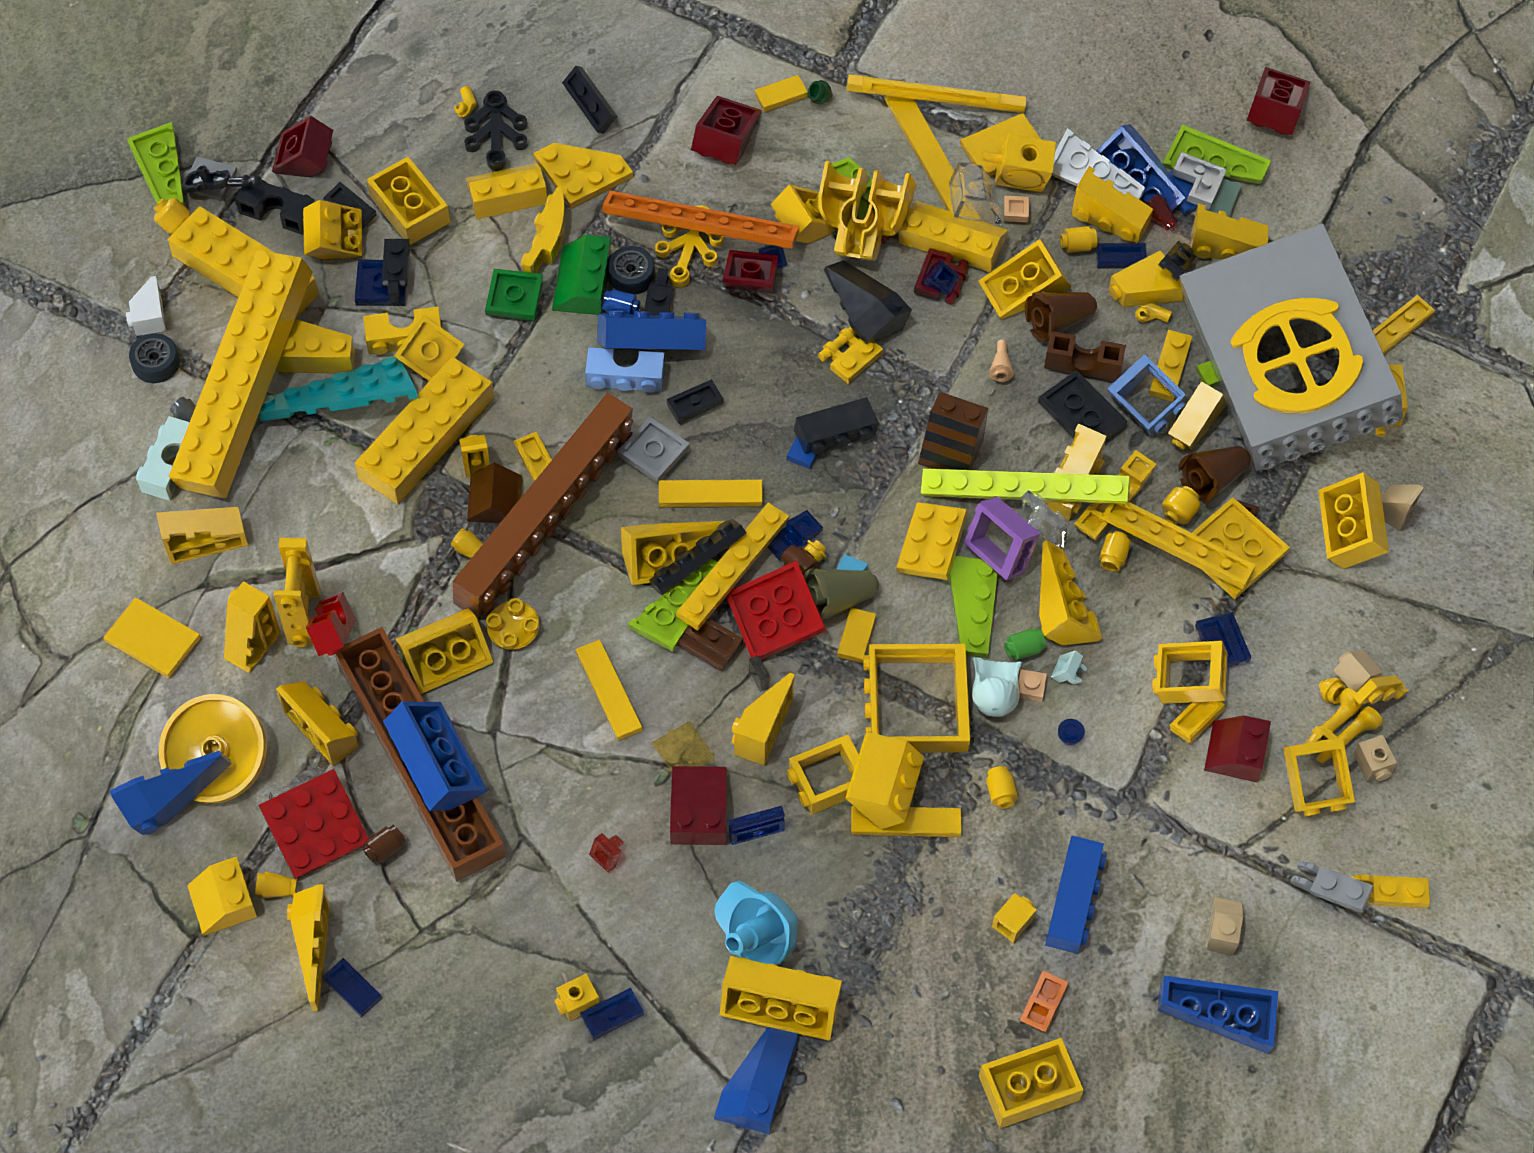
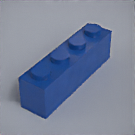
[1045,835,1107,954]

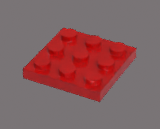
[726,560,827,663]
[258,769,369,879]

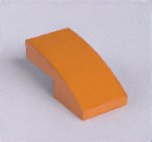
[1020,971,1069,1033]

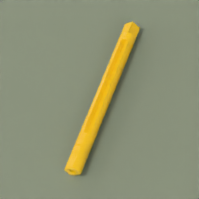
[846,74,1026,113]

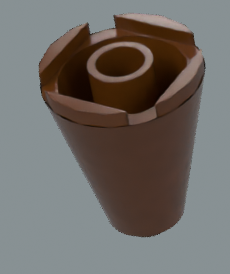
[1025,291,1097,342]
[1178,446,1251,503]

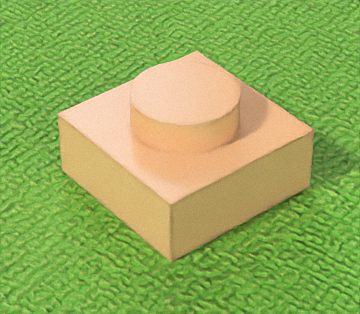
[1003,196,1029,222]
[1018,669,1047,702]

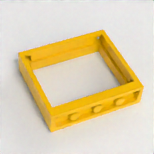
[863,644,970,753]

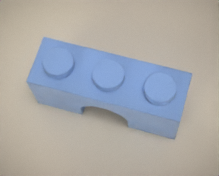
[585,347,665,393]

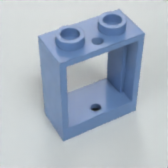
[1107,354,1188,437]

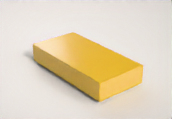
[755,75,808,112]
[837,608,876,663]
[1169,701,1226,744]

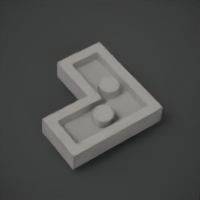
[1172,152,1227,210]

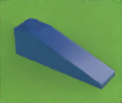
[1096,124,1187,214]
[110,751,232,835]
[714,1027,799,1134]

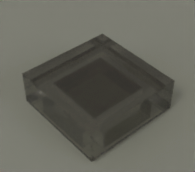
[749,655,770,692]

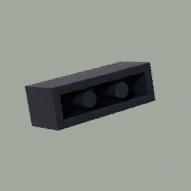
[794,397,879,454]

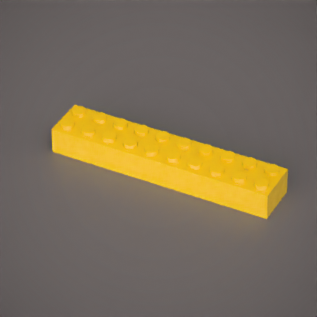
[168,250,313,499]

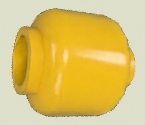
[153,197,190,234]
[1161,486,1201,525]

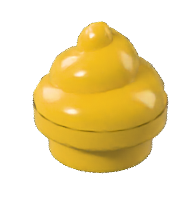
[1319,677,1347,704]

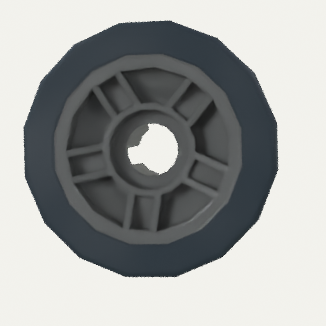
[608,246,655,294]
[129,333,180,383]

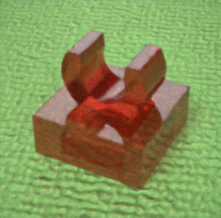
[589,833,624,872]

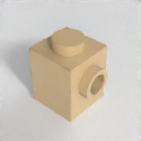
[1333,649,1383,692]
[1353,735,1397,782]

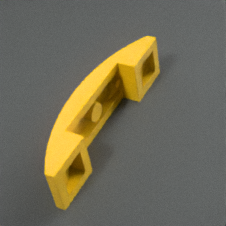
[1074,450,1157,540]

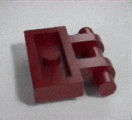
[914,248,969,305]

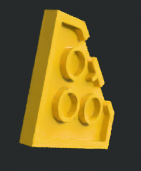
[533,143,633,209]

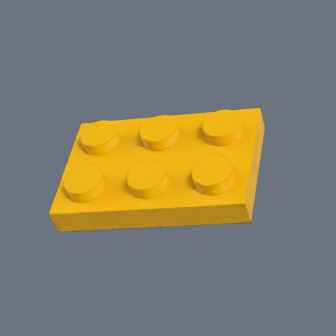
[896,502,968,580]

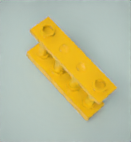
[273,538,320,647]

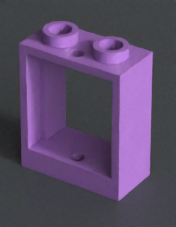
[964,497,1041,580]

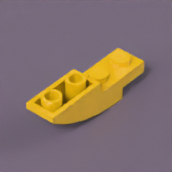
[521,186,566,273]

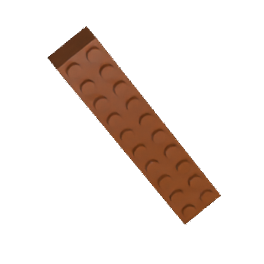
[453,392,634,620]
[335,627,506,882]

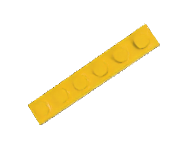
[1102,502,1256,590]
[676,503,789,631]

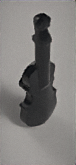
[182,165,262,193]

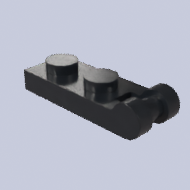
[1158,241,1197,281]

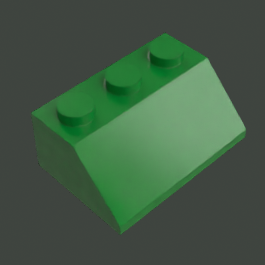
[552,235,612,315]

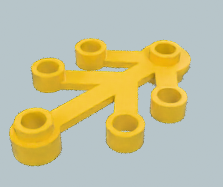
[655,205,724,288]

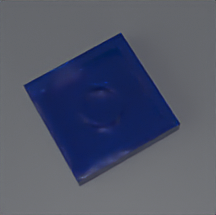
[354,259,407,306]

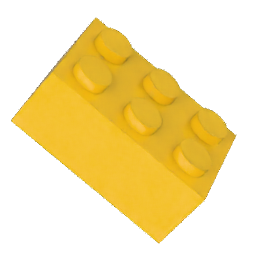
[367,156,450,245]
[1318,472,1389,569]
[979,1038,1083,1128]

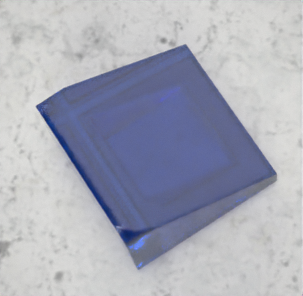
[922,260,960,295]

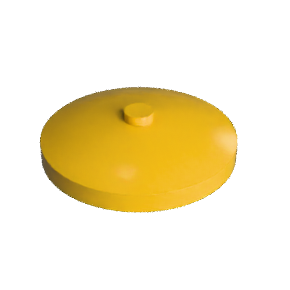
[159,694,267,804]

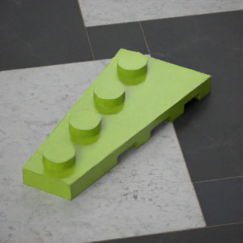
[1162,124,1272,185]

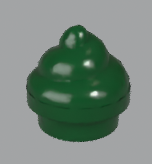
[808,80,833,105]

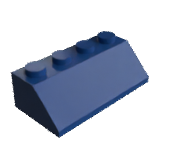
[383,701,488,811]

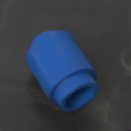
[602,289,640,314]

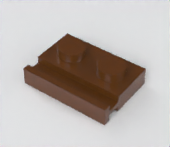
[678,618,743,671]

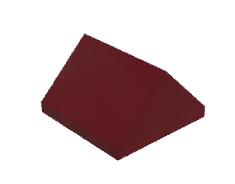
[723,250,778,294]

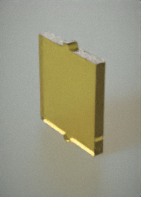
[652,721,715,773]

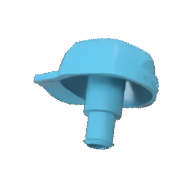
[714,881,798,966]

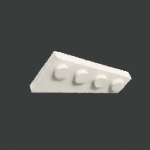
[1052,128,1145,200]

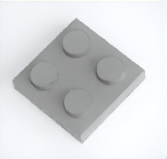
[617,416,690,483]

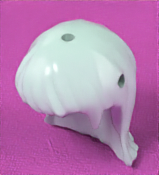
[972,657,1022,717]

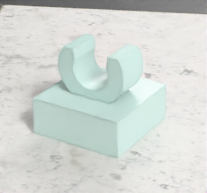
[1051,650,1087,685]

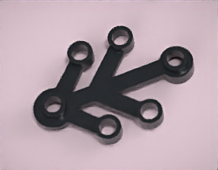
[464,90,528,171]

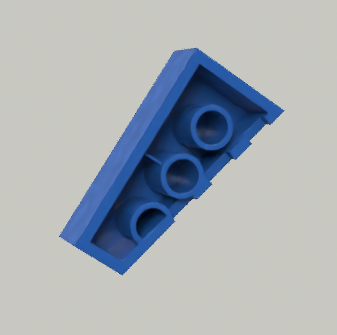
[1157,975,1278,1054]

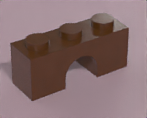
[1044,331,1126,381]

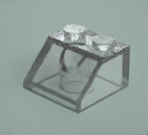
[949,162,1002,224]

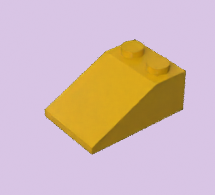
[978,239,1072,319]
[731,673,795,766]

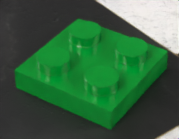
[485,268,543,321]

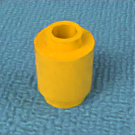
[1060,226,1097,253]
[1099,531,1131,572]
[986,766,1018,809]

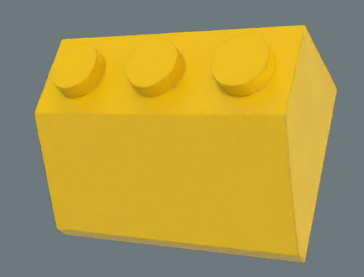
[465,163,547,219]
[395,608,494,694]
[276,681,359,767]
[845,732,924,829]

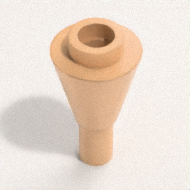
[989,340,1014,382]

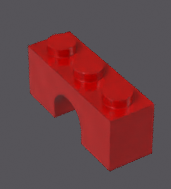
[306,592,356,656]

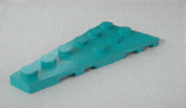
[258,357,418,422]

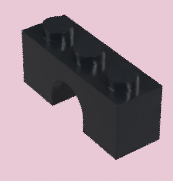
[235,180,315,235]

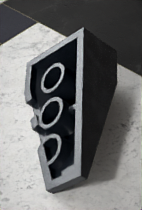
[824,260,912,344]

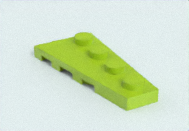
[126,122,185,206]
[949,556,998,659]
[628,559,718,652]

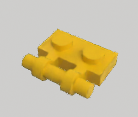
[818,326,883,384]

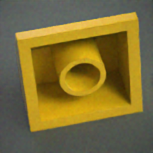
[770,184,839,244]
[187,856,257,936]

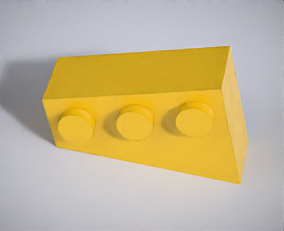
[1071,166,1153,244]
[1190,203,1269,260]
[276,319,355,373]

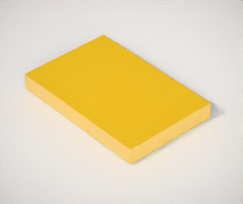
[960,113,1041,179]
[103,597,201,679]

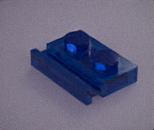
[1195,612,1251,668]
[729,806,785,845]

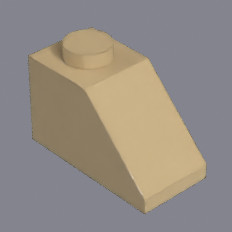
[1381,484,1424,531]
[1206,897,1243,956]

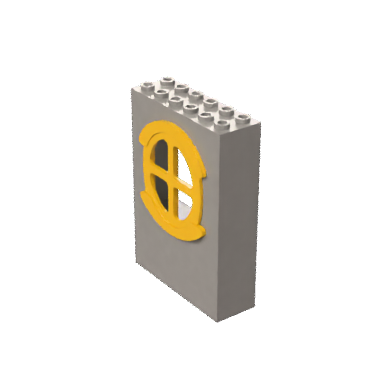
[1179,224,1403,471]

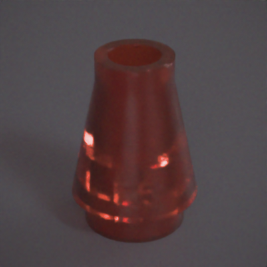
[1145,194,1178,231]

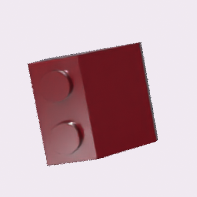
[272,115,334,177]
[1204,715,1271,783]

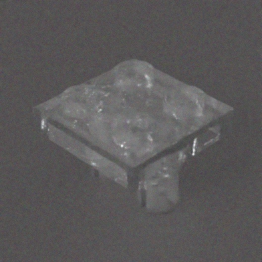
[1021,490,1067,549]

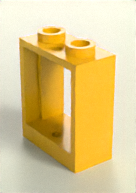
[1152,641,1228,704]
[786,734,859,815]
[1283,737,1355,816]

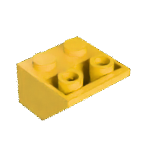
[303,200,362,260]

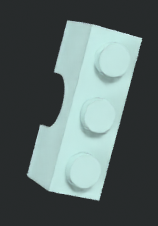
[136,416,190,501]

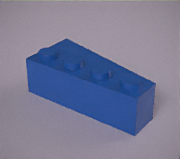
[597,311,706,350]

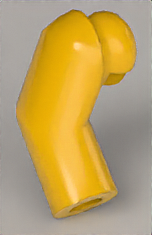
[1135,303,1173,323]

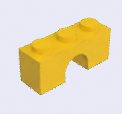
[363,306,441,355]

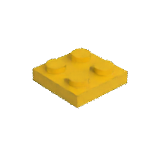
[394,315,465,381]

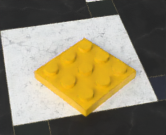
[1192,497,1290,599]

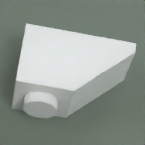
[126,276,166,336]

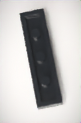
[649,519,746,595]

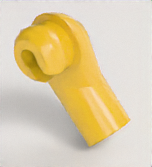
[454,86,477,117]

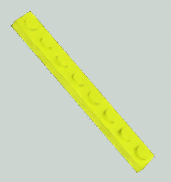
[921,469,1130,504]

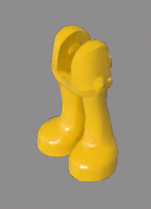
[1304,688,1383,764]

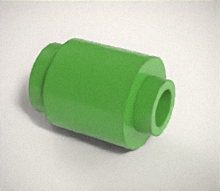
[1004,628,1046,661]

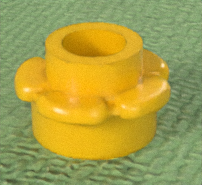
[804,540,827,562]

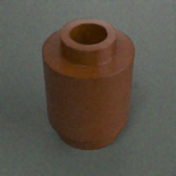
[781,545,820,575]
[363,825,406,864]

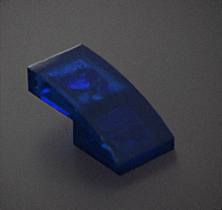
[767,510,823,562]

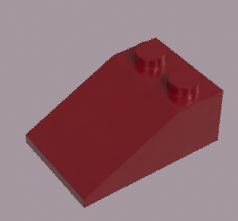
[1246,67,1310,135]
[691,96,762,165]
[670,766,727,845]

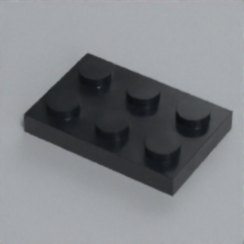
[1038,370,1128,440]

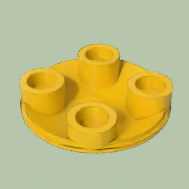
[486,598,540,650]

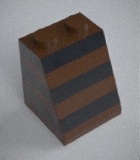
[918,391,988,470]

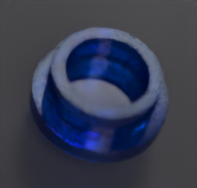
[1057,719,1085,745]

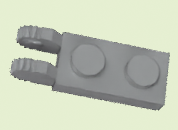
[1291,860,1374,913]

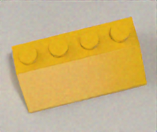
[898,201,1008,272]

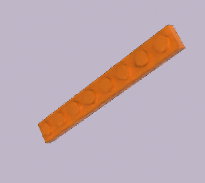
[602,191,799,249]

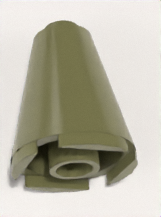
[804,569,879,621]

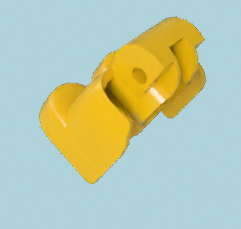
[818,161,916,261]

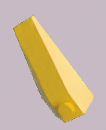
[621,521,731,585]
[1039,540,1103,646]
[287,884,331,1011]

